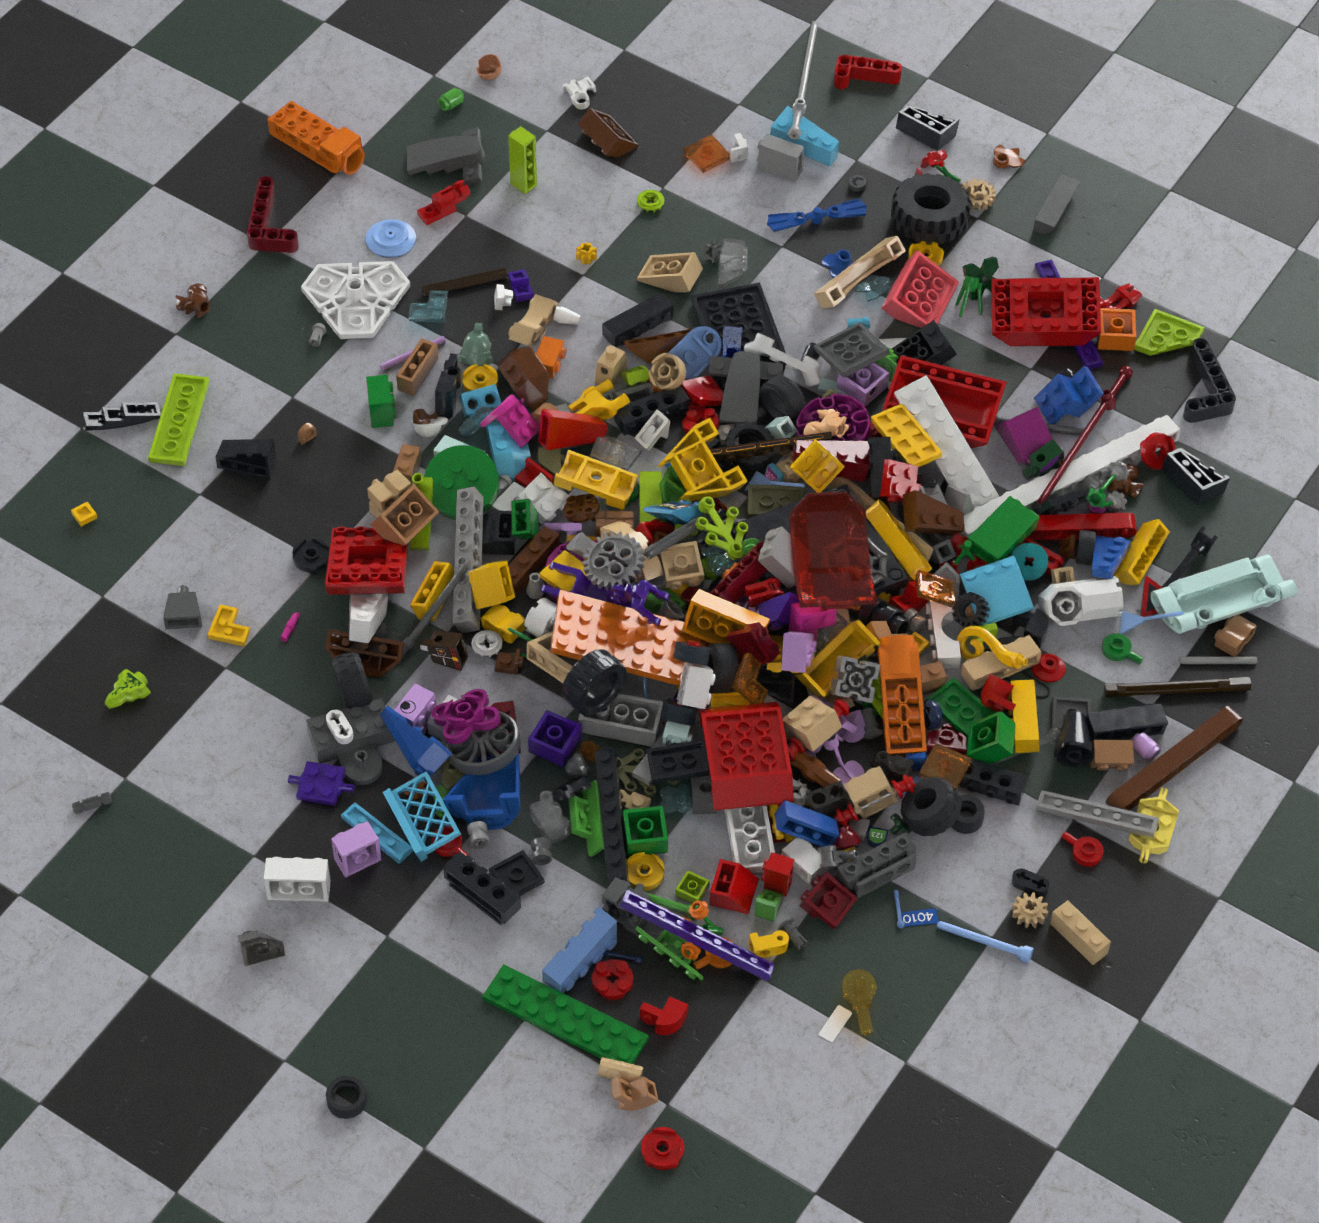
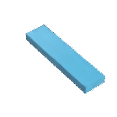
[341,802,413,864]

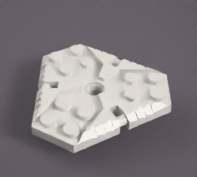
[301,261,410,339]

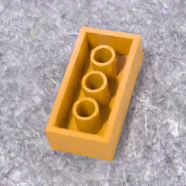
[682,589,770,655]

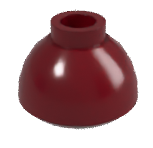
[834,825,862,849]

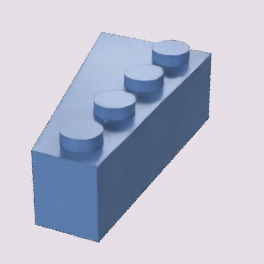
[542,906,617,993]

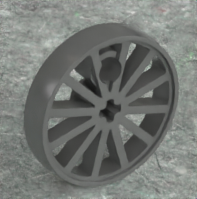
[445,711,520,775]

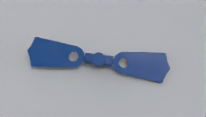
[767,198,867,232]

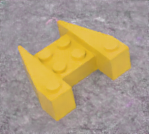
[658,418,748,503]

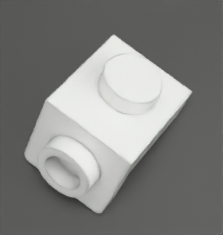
[730,133,748,163]

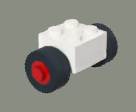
[660,640,715,725]

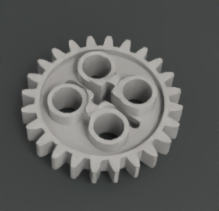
[582,531,645,591]

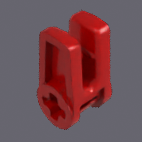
[744,578,784,607]

